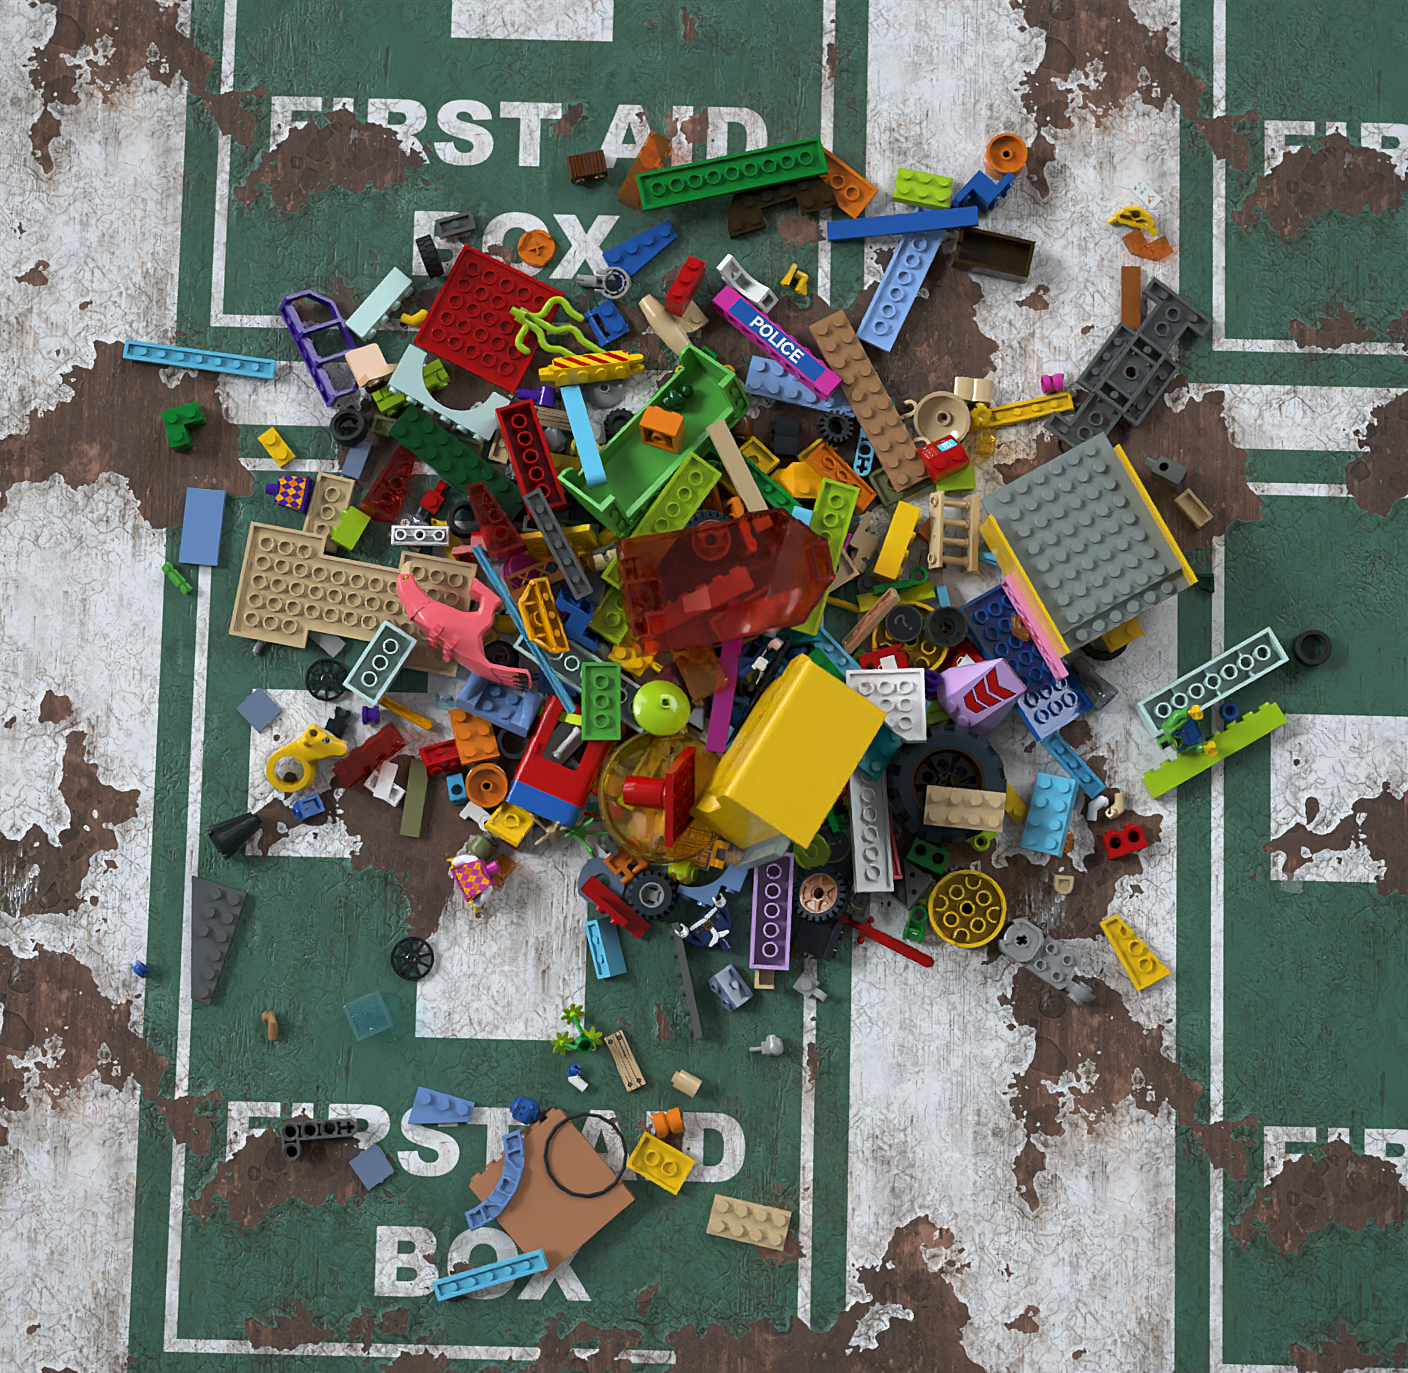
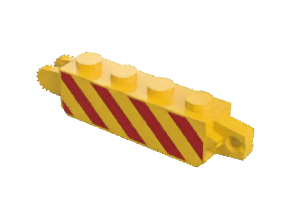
[539,350,645,387]

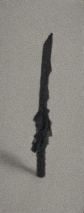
[726,637,794,746]

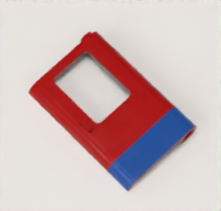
[504,694,613,830]

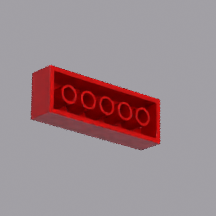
[495,398,567,521]

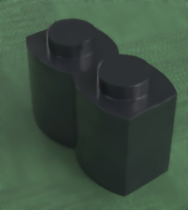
[770,417,799,458]

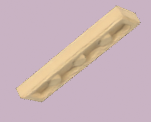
[841,587,900,654]

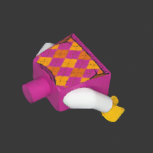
[446,855,501,913]

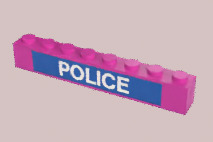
[712,284,842,402]

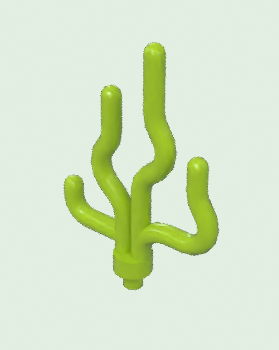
[509,296,607,357]

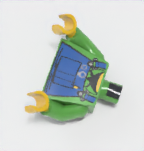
[1156,705,1217,757]

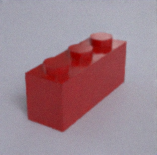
[664,255,707,318]

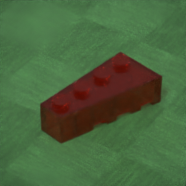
[465,480,528,563]
[332,722,409,789]

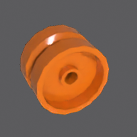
[983,133,1028,181]
[465,762,508,808]

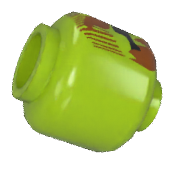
[668,858,698,885]

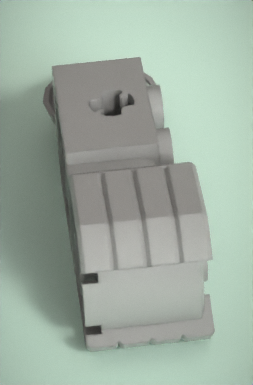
[997,918,1096,1006]

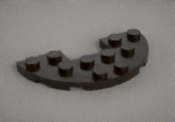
[728,176,838,239]

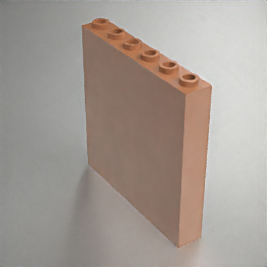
[469,1107,635,1277]

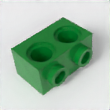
[905,837,951,875]

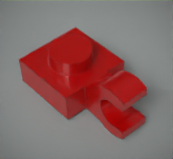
[419,480,448,515]

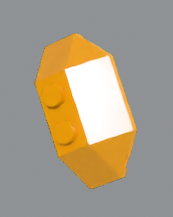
[773,462,822,503]
[518,577,570,654]

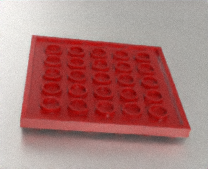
[413,244,566,394]

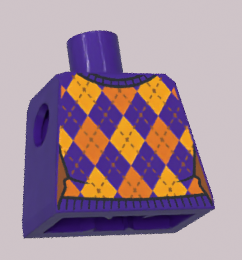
[265,476,313,515]

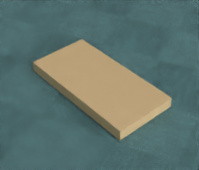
[302,471,356,554]

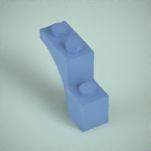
[677,863,748,908]

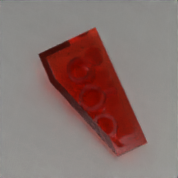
[359,446,416,524]

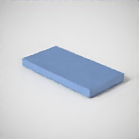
[179,487,226,567]

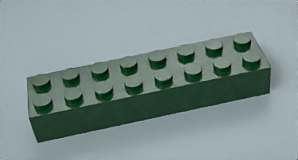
[387,403,525,528]

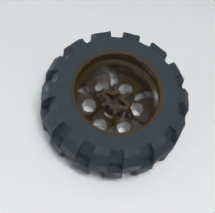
[887,724,1007,843]

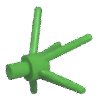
[565,806,611,858]

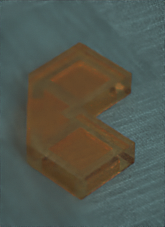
[1121,228,1174,262]

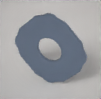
[577,857,625,905]

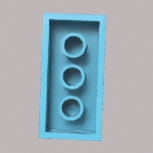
[1020,772,1080,858]

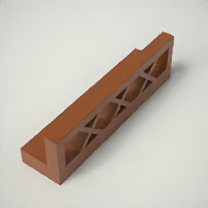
[504,547,585,600]

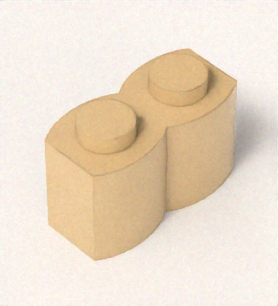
[953,377,994,407]

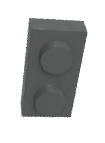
[435,210,477,240]

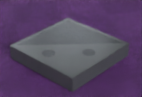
[885,858,934,912]

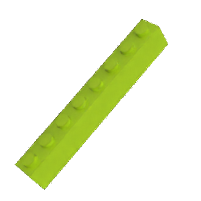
[1140,702,1287,799]

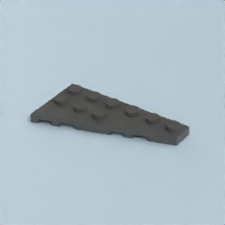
[191,876,248,1005]

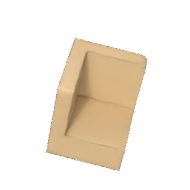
[754,969,775,989]

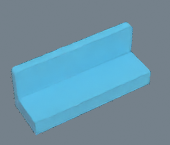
[584,916,627,979]

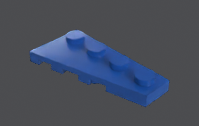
[602,220,677,288]

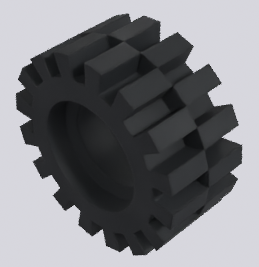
[604,408,635,440]
[816,410,853,447]

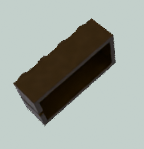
[952,227,1036,284]

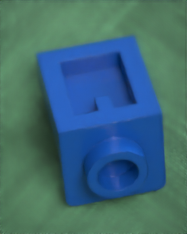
[292,793,325,822]

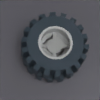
[628,871,677,920]

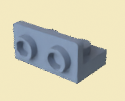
[708,964,753,1012]

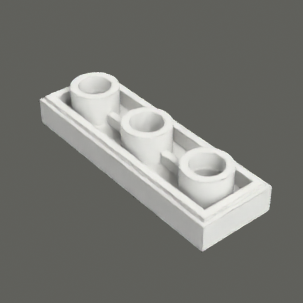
[391,526,450,546]

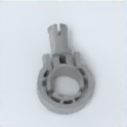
[576,266,631,300]

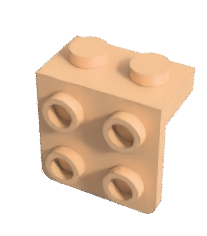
[345,343,398,388]

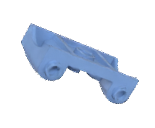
[455,672,543,738]

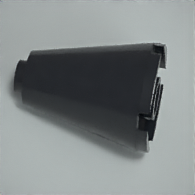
[205,812,262,861]

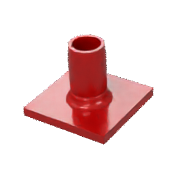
[623,746,696,848]

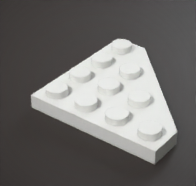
[846,668,926,743]

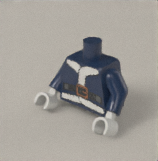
[737,637,784,691]
[675,893,733,953]

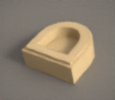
[1053,875,1074,895]

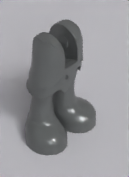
[1070,656,1119,711]

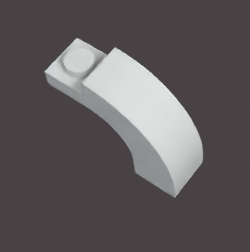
[717,254,778,314]

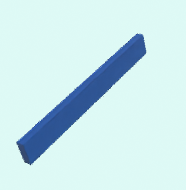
[827,206,979,242]

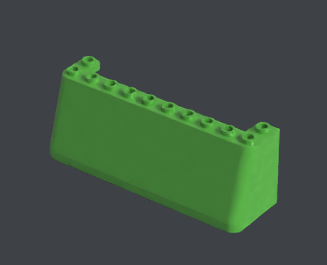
[557,343,750,538]

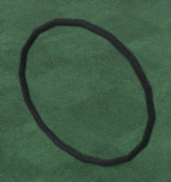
[543,1112,628,1198]

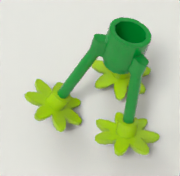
[551,1003,603,1056]

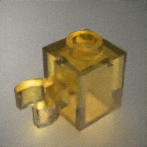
[974,428,997,458]

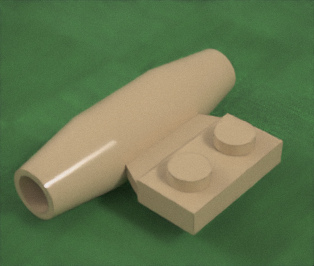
[639,294,709,356]

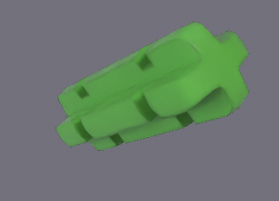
[161,562,193,595]

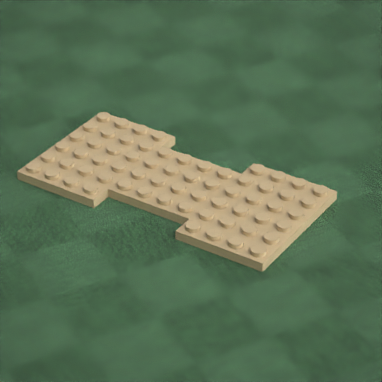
[229,521,478,678]

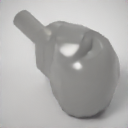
[749,1035,783,1056]

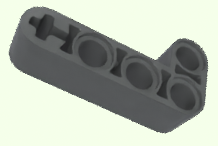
[281,1117,360,1161]

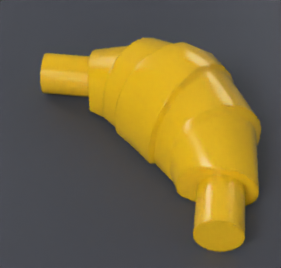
[1107,206,1158,237]

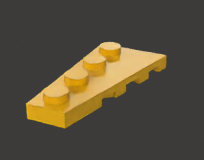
[1099,914,1171,991]

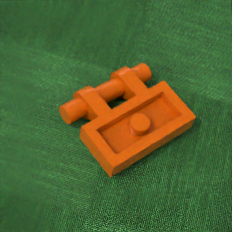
[603,836,654,886]

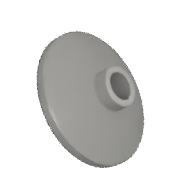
[586,379,624,408]

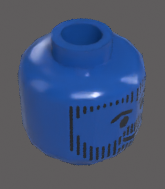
[510,1096,540,1125]

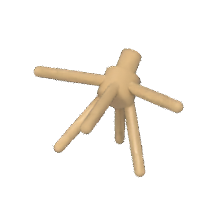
[529,813,581,845]

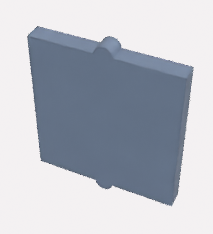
[236,687,283,733]
[349,1143,395,1191]

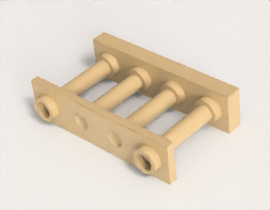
[928,491,980,574]

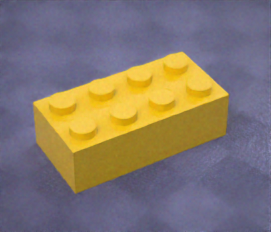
[872,500,923,583]

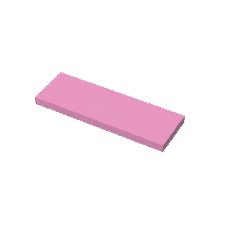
[1001,573,1069,682]

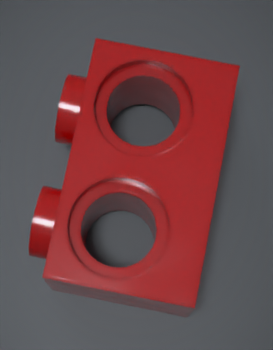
[1100,823,1148,859]

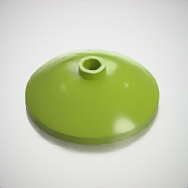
[633,680,690,737]

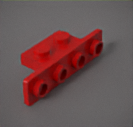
[580,875,650,939]

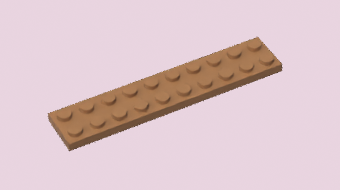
[808,310,930,493]

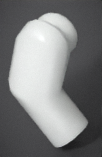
[1087,795,1109,821]

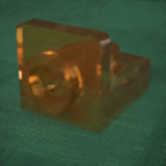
[492,853,517,888]

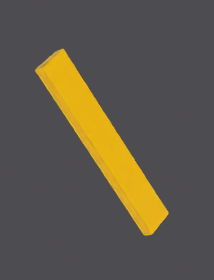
[968,391,1074,433]

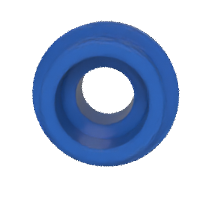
[1219,702,1239,721]

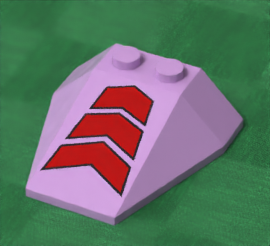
[936,658,1027,736]

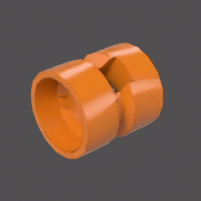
[652,1107,685,1139]

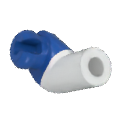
[568,1063,588,1092]

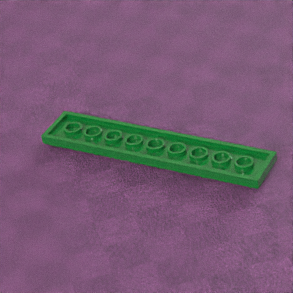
[635,136,828,212]

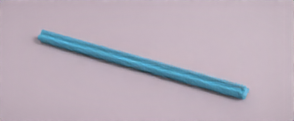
[471,544,576,714]

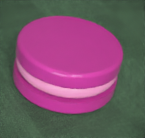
[502,553,539,589]

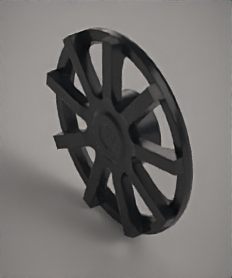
[305,658,348,701]
[390,937,434,981]

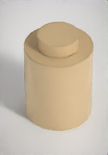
[671,1069,702,1098]

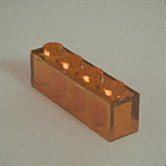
[617,130,673,211]

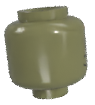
[468,833,497,862]

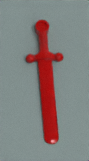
[836,912,934,968]

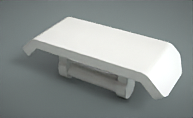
[536,712,585,765]

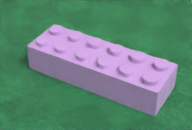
[749,852,794,970]

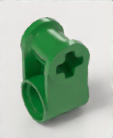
[902,905,928,944]

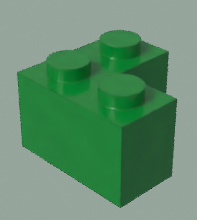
[160,401,207,452]

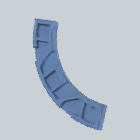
[465,1129,525,1232]

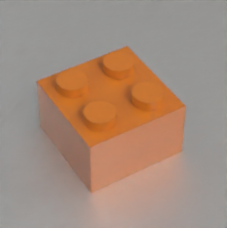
[639,405,686,454]

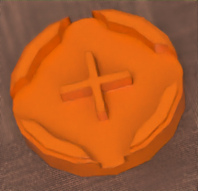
[518,229,555,267]

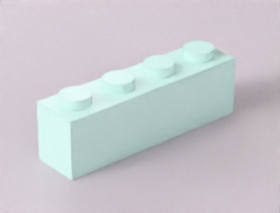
[345,267,414,342]

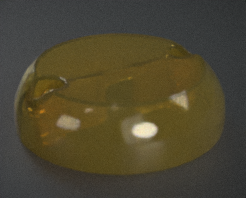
[597,731,721,864]

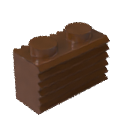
[566,150,608,185]

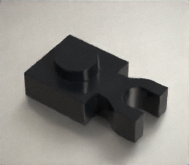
[324,706,351,739]

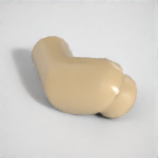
[1105,793,1124,819]

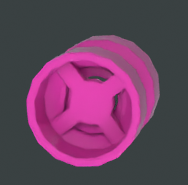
[1041,373,1063,394]

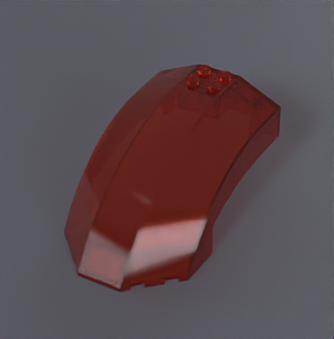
[615,507,835,658]

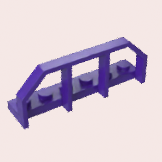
[278,289,359,408]

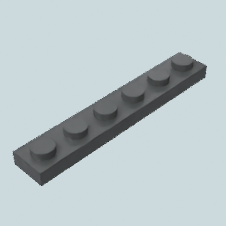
[522,488,594,601]
[668,922,703,1039]

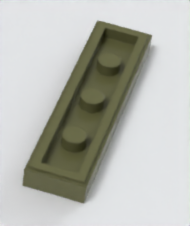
[400,759,429,838]

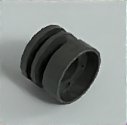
[922,606,968,649]

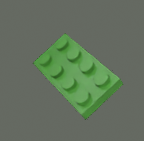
[582,662,621,740]

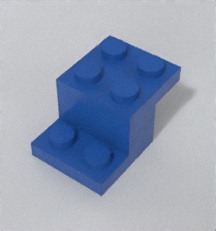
[950,170,1015,214]
[555,584,600,651]

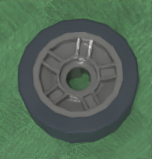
[483,640,519,668]

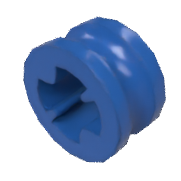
[130,960,150,978]

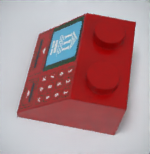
[917,434,970,484]

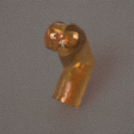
[1011,614,1031,641]
[1063,830,1075,853]

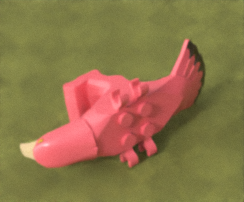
[396,561,532,692]

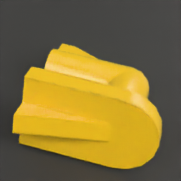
[780,263,808,296]

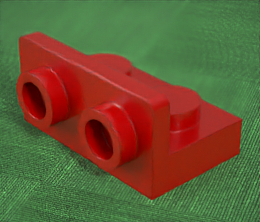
[419,738,463,777]

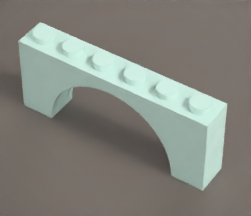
[387,344,510,443]

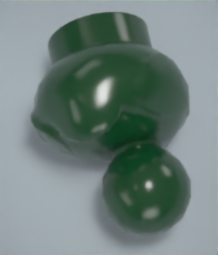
[663,385,694,411]

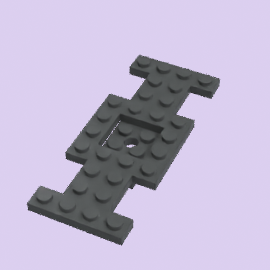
[1042,276,1214,449]

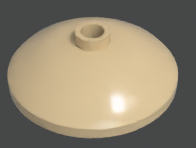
[914,391,971,443]

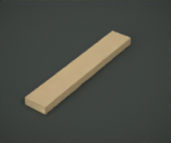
[706,419,775,531]

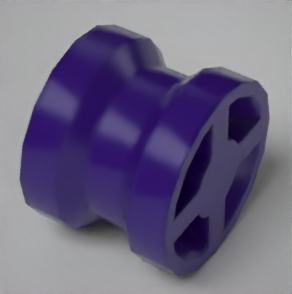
[924,670,942,694]
[362,706,380,725]

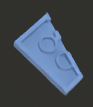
[408,1086,475,1124]

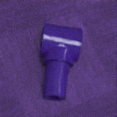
[517,386,556,409]

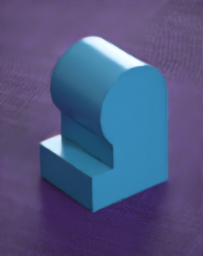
[447,773,469,806]

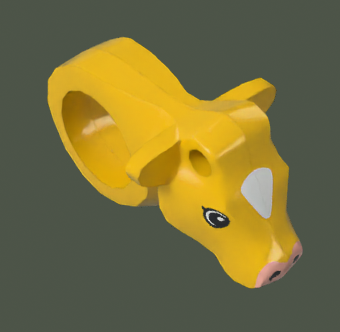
[266,723,350,792]

